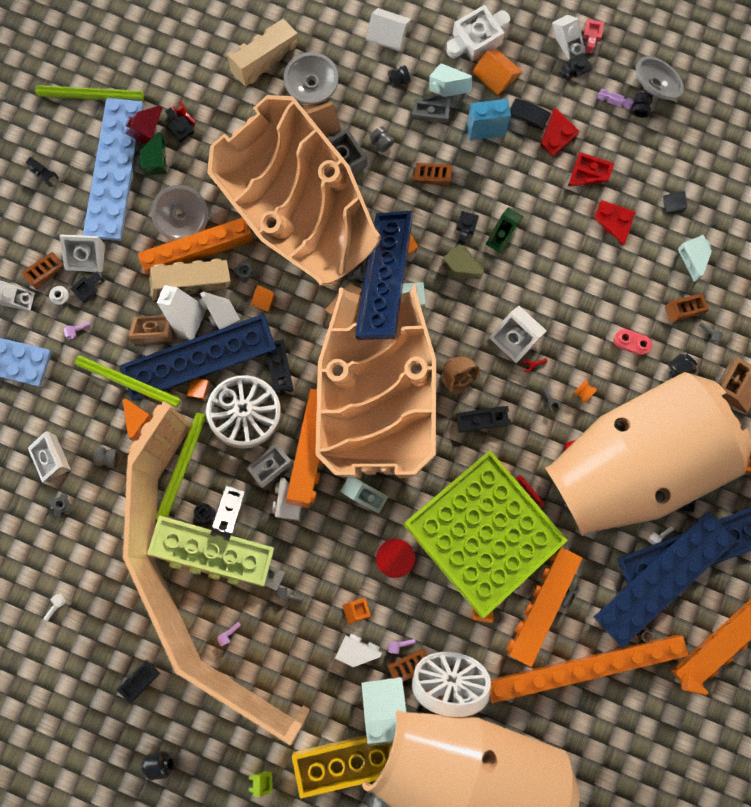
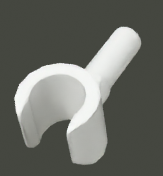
[648,527,674,545]
[44,594,65,621]

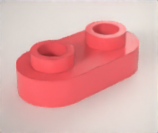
[614,329,652,355]

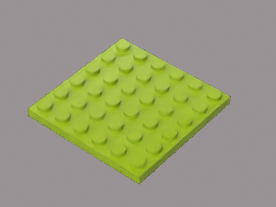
[403,450,568,619]

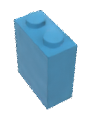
[467,99,511,140]

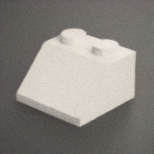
[489,306,547,363]

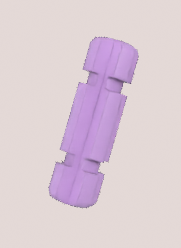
[598,89,634,110]

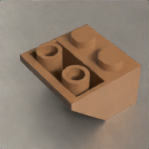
[718,357,751,413]

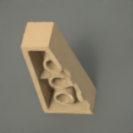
[227,19,299,87]
[149,259,230,301]

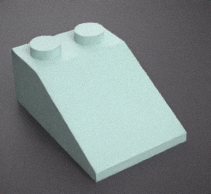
[362,677,406,747]

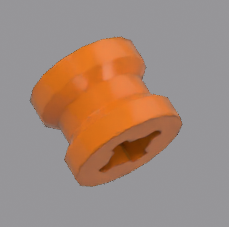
[573,380,597,403]

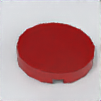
[376,539,415,578]

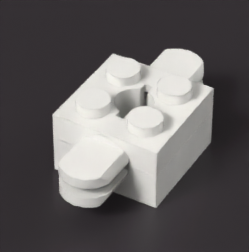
[446,5,510,62]

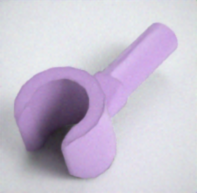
[64,321,91,339]
[217,622,241,646]
[388,639,416,653]

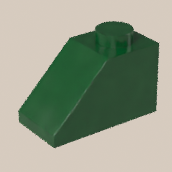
[138,132,167,176]
[486,207,524,253]

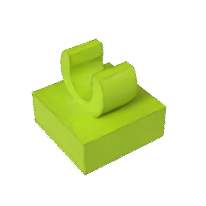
[249,771,272,797]

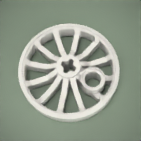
[206,376,281,448]
[412,652,491,717]

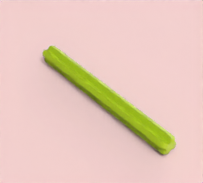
[35,85,144,102]
[75,356,181,408]
[155,413,206,521]

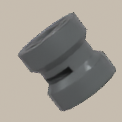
[369,126,395,153]
[94,447,119,468]

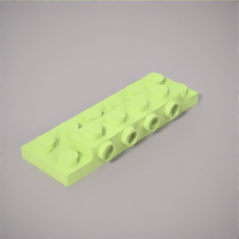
[147,516,274,587]

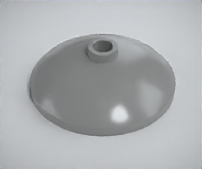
[284,52,338,104]
[636,56,684,100]
[151,185,208,241]

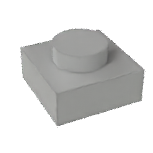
[264,566,285,591]

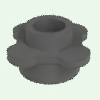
[234,261,256,283]
[49,493,72,516]

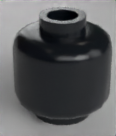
[668,354,698,378]
[141,751,174,780]

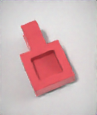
[583,19,604,54]

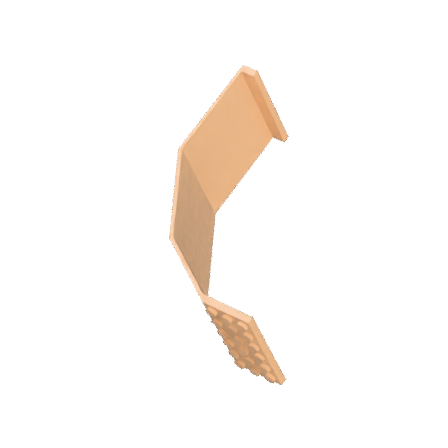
[123,401,310,745]

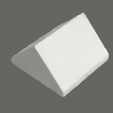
[366,8,411,51]
[60,235,105,272]
[28,431,71,482]

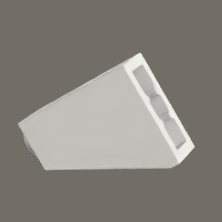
[157,285,207,341]

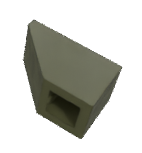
[441,244,484,279]

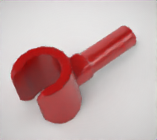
[173,101,196,125]
[522,358,548,373]

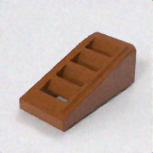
[413,163,453,187]
[21,252,64,290]
[665,294,709,323]
[387,648,427,682]

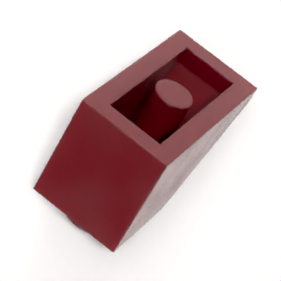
[125,106,163,144]

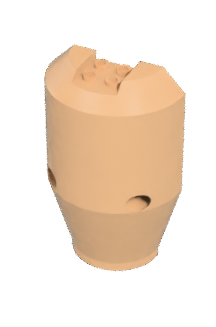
[207,95,381,286]
[316,285,436,479]
[545,372,751,536]
[362,710,579,807]

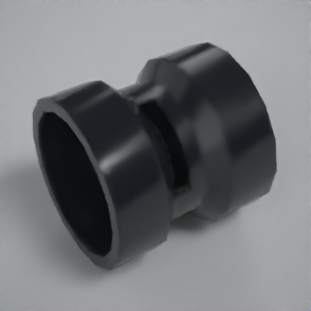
[388,65,411,88]
[632,92,653,118]
[193,503,216,524]

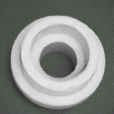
[49,286,69,305]

